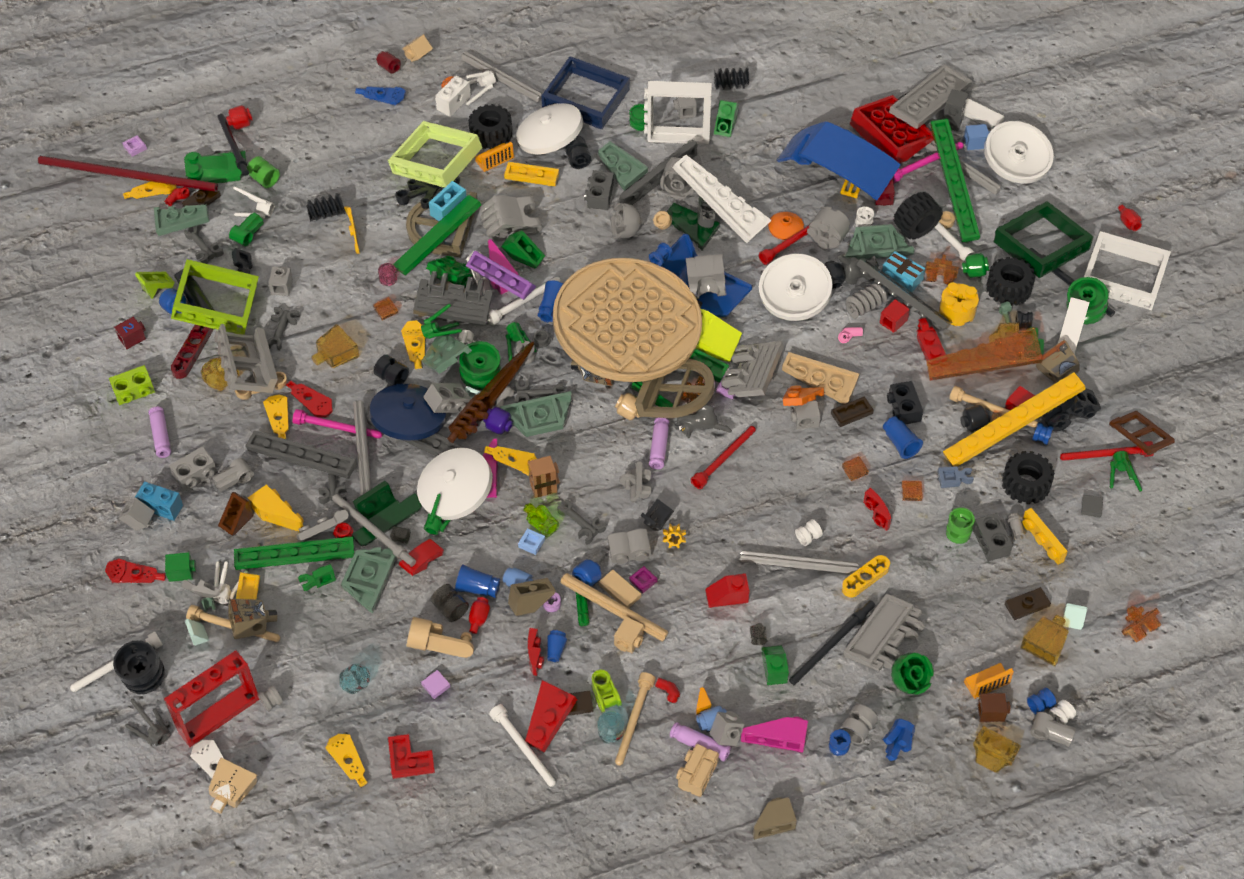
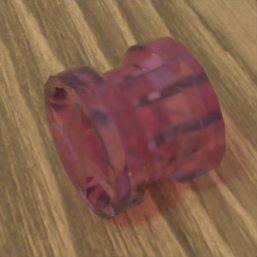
[378,263,397,286]

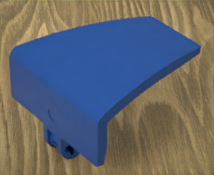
[649,234,752,317]

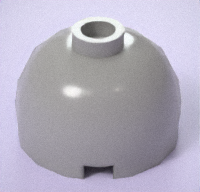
[611,203,643,239]

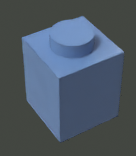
[964,124,990,150]

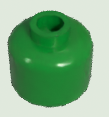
[962,253,989,278]

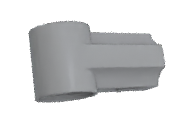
[212,458,254,492]
[1030,712,1076,747]

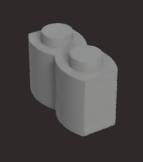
[607,529,651,564]

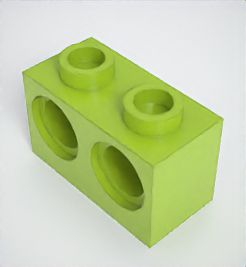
[109,365,155,405]

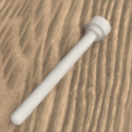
[934,222,975,262]
[487,277,561,326]
[70,631,163,692]
[489,704,556,787]

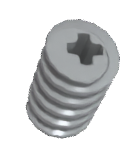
[846,283,887,319]

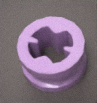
[543,592,561,612]

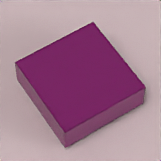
[629,566,658,593]

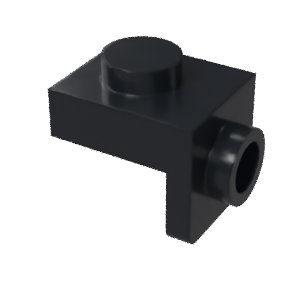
[640,499,674,530]

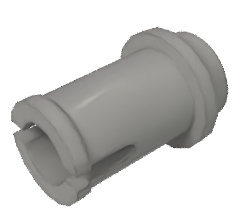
[1007,513,1025,540]

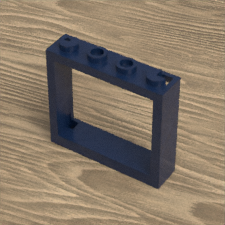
[541,56,630,130]

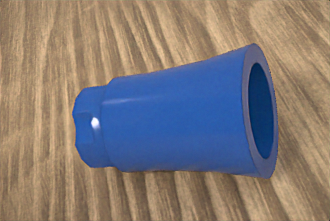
[538,280,563,323]
[883,416,923,459]
[455,564,500,598]

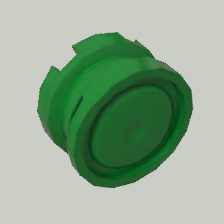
[629,104,648,131]

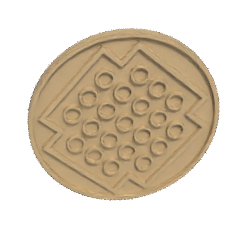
[553,258,702,382]

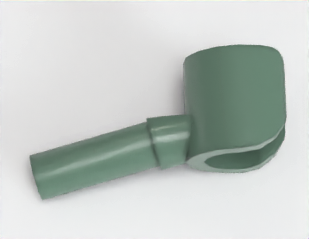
[999,301,1012,327]
[201,597,216,612]

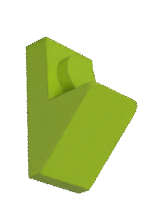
[135,271,175,299]

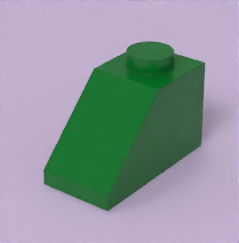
[501,230,545,269]
[761,645,789,685]

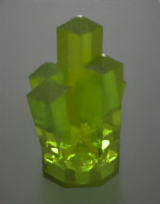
[523,503,560,537]

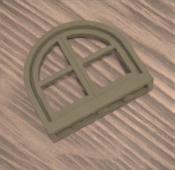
[406,192,478,258]
[635,359,715,418]

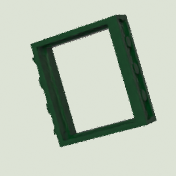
[993,201,1094,278]

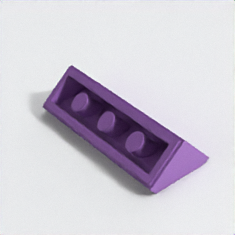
[466,251,536,300]

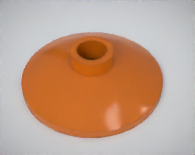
[768,212,804,240]

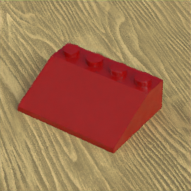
[850,95,934,163]

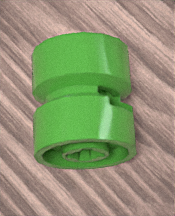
[247,156,280,188]
[946,508,975,544]

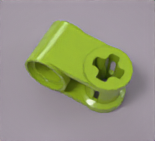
[592,669,622,712]

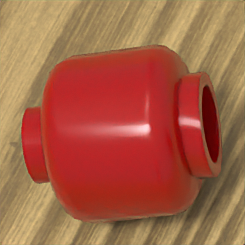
[226,105,253,130]

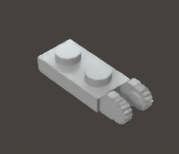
[296,509,349,541]

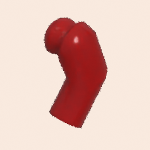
[165,187,190,206]

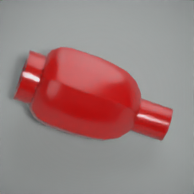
[1118,205,1142,231]
[469,597,490,634]

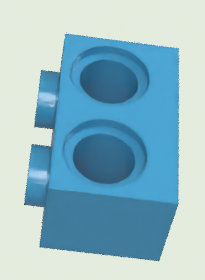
[135,481,183,521]

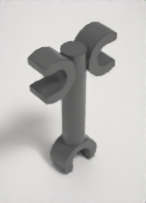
[184,226,224,264]
[267,307,300,351]
[515,380,564,403]
[318,473,347,504]
[557,500,606,545]

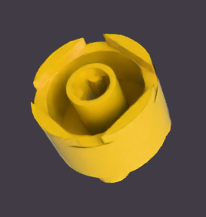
[939,282,979,326]

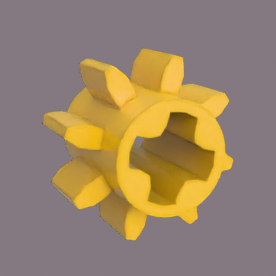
[663,523,686,549]

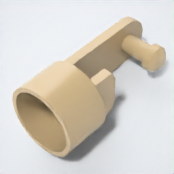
[406,617,474,658]

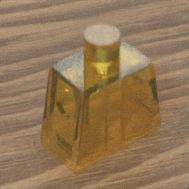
[311,324,359,368]
[1020,615,1069,667]

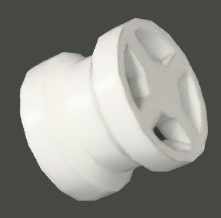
[855,206,874,227]
[1049,700,1076,725]

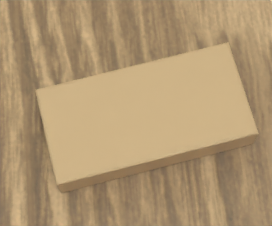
[599,570,641,608]

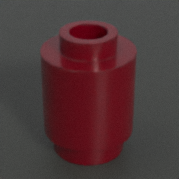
[376,51,401,74]

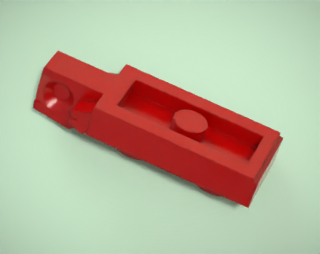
[916,318,948,366]

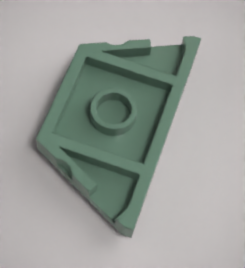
[845,224,914,259]
[422,331,472,374]
[500,391,572,437]
[341,547,397,613]

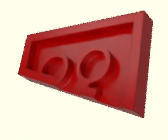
[525,680,578,752]

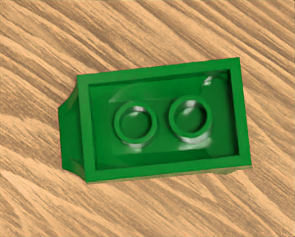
[184,151,246,184]

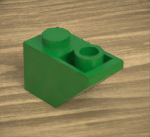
[714,100,739,137]

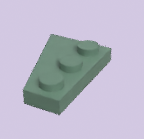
[598,141,648,191]
[153,205,210,236]

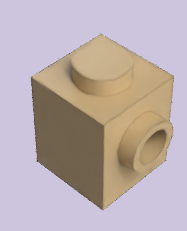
[403,34,433,62]
[614,617,644,653]

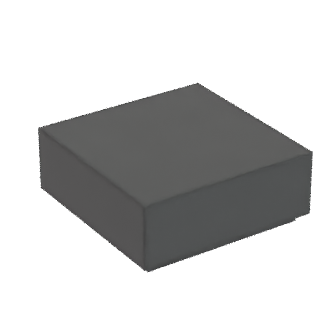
[1081,495,1103,517]

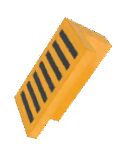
[475,142,514,172]
[964,663,1014,699]

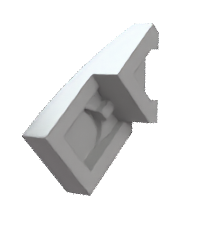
[181,580,221,598]

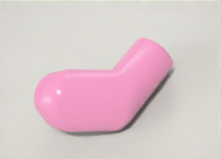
[838,327,863,343]

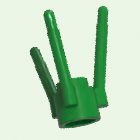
[421,304,462,339]
[505,322,537,361]
[1110,451,1142,492]
[423,493,451,535]

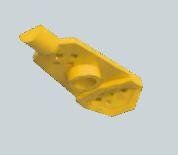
[123,182,177,199]
[344,206,360,254]
[401,320,425,369]
[263,395,289,439]
[484,446,537,476]
[325,734,367,787]

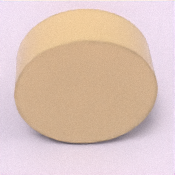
[653,211,672,230]
[939,211,955,229]

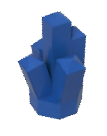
[883,719,915,761]

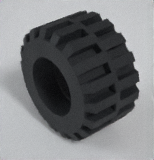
[469,104,513,149]
[893,192,943,240]
[986,257,1035,306]
[1002,451,1055,504]

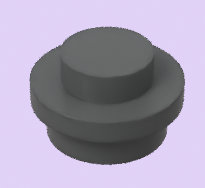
[532,330,551,348]

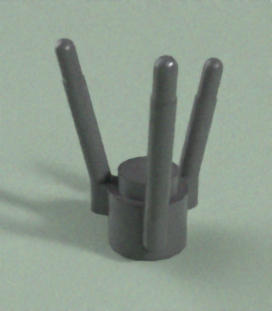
[125,698,170,746]

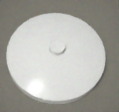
[516,103,583,154]
[984,121,1054,184]
[759,254,832,321]
[417,448,492,520]

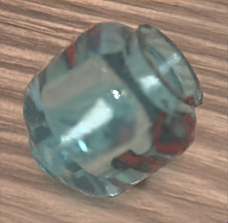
[339,663,370,694]
[597,711,625,742]

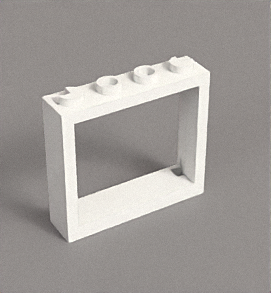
[644,81,712,144]
[1084,231,1171,310]

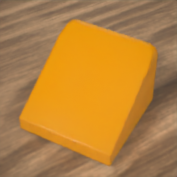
[696,687,711,715]

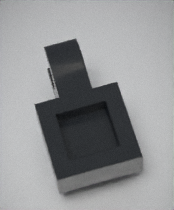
[232,248,253,274]

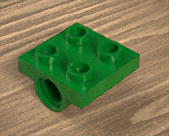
[426,256,474,289]

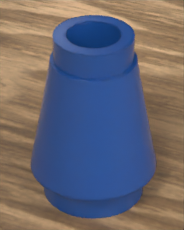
[547,630,567,662]

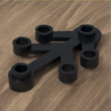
[395,176,460,209]

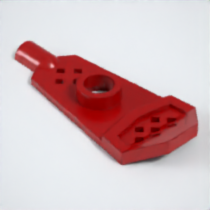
[286,380,333,418]
[105,559,166,583]

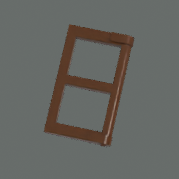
[1109,410,1175,455]

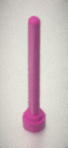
[893,142,964,183]
[293,409,383,439]

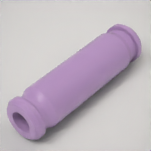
[148,406,171,458]
[649,418,670,470]
[669,722,731,761]

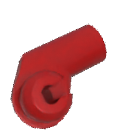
[655,677,680,703]

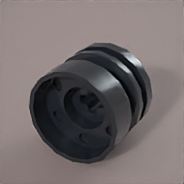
[113,640,165,695]

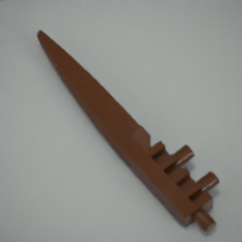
[447,342,534,443]

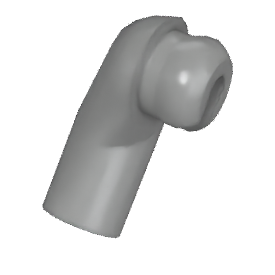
[495,386,514,408]

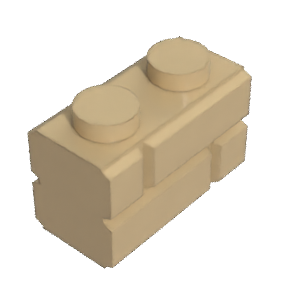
[676,744,719,797]

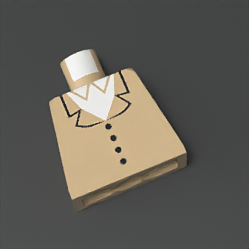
[209,758,258,814]

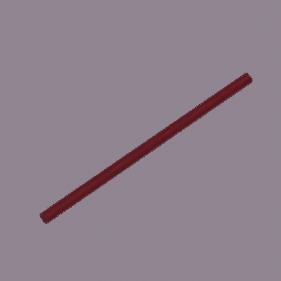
[38,155,218,192]

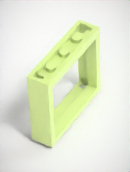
[388,121,482,188]

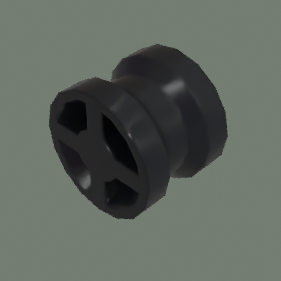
[1015,311,1033,330]

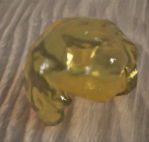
[201,357,239,391]

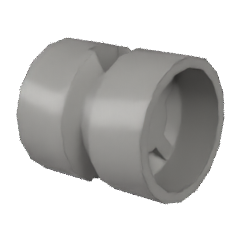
[840,704,878,744]

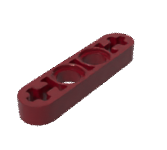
[171,325,213,379]

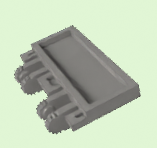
[721,341,784,397]
[844,594,925,672]

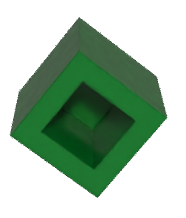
[165,552,196,582]

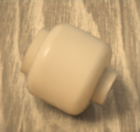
[615,393,639,421]

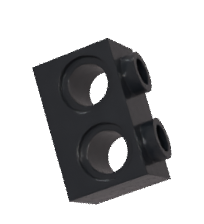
[887,381,923,425]
[1061,388,1101,419]

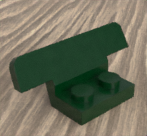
[352,481,422,546]

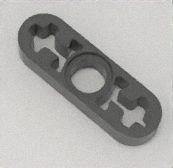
[697,196,715,228]

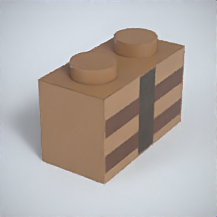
[528,455,560,498]

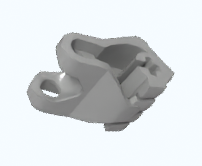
[480,195,543,241]
[686,254,726,299]

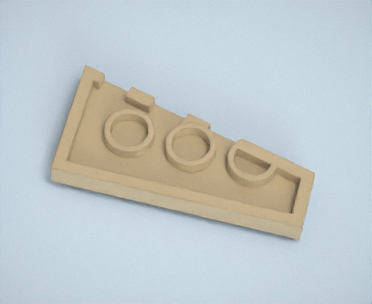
[782,352,860,405]

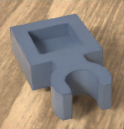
[937,466,974,488]

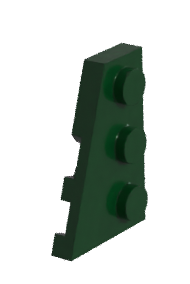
[667,203,720,251]

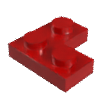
[388,734,435,779]

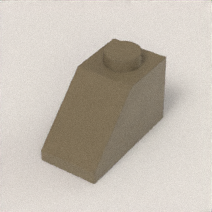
[508,578,556,616]
[753,797,797,840]

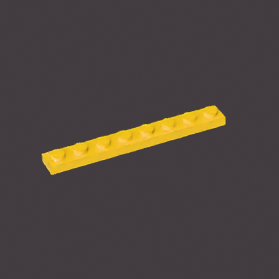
[943,372,1086,467]

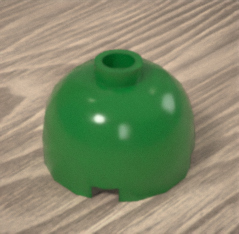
[891,653,934,695]

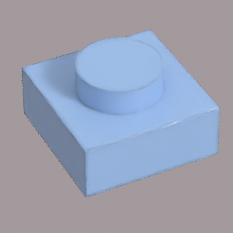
[518,528,545,555]

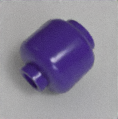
[483,407,513,435]

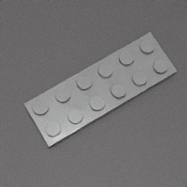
[889,64,972,129]

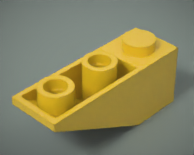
[248,484,304,532]

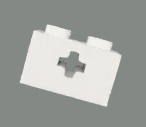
[435,76,471,117]

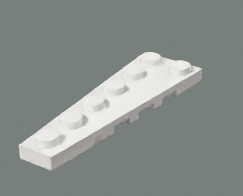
[672,155,772,243]

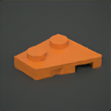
[783,385,824,406]

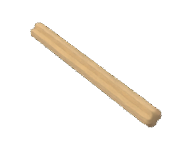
[561,573,668,641]

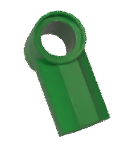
[229,212,264,247]

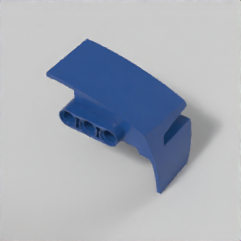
[776,121,901,201]

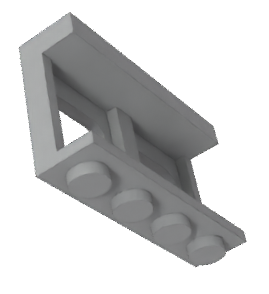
[214,324,278,393]

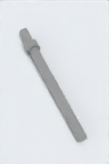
[332,494,416,567]

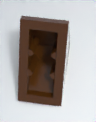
[218,492,253,536]

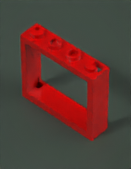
[164,650,260,747]

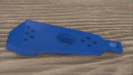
[355,87,406,105]

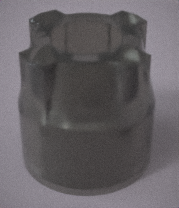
[390,526,411,544]
[750,623,768,645]

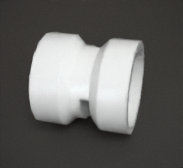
[795,519,823,546]

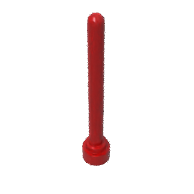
[758,225,809,265]
[690,426,756,490]
[1060,441,1154,461]

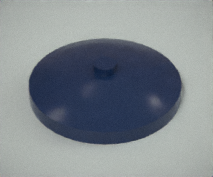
[370,384,446,440]

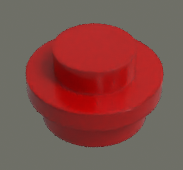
[333,523,354,538]

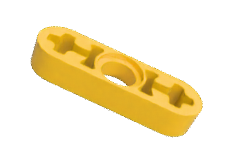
[842,555,890,598]

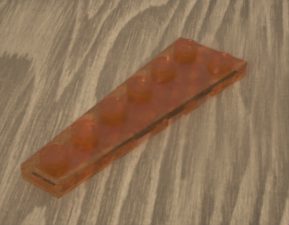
[926,327,1043,381]

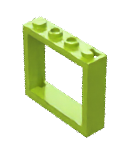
[171,259,259,335]

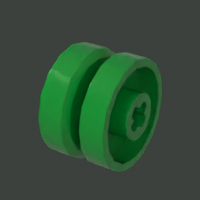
[1066,277,1109,325]
[459,341,501,390]

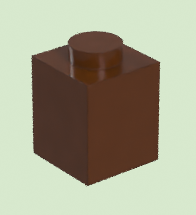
[977,693,1010,722]

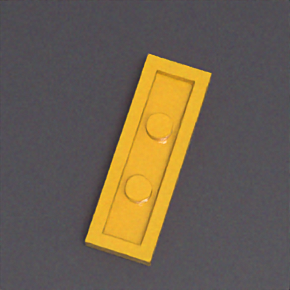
[504,162,559,187]
[1022,508,1068,565]

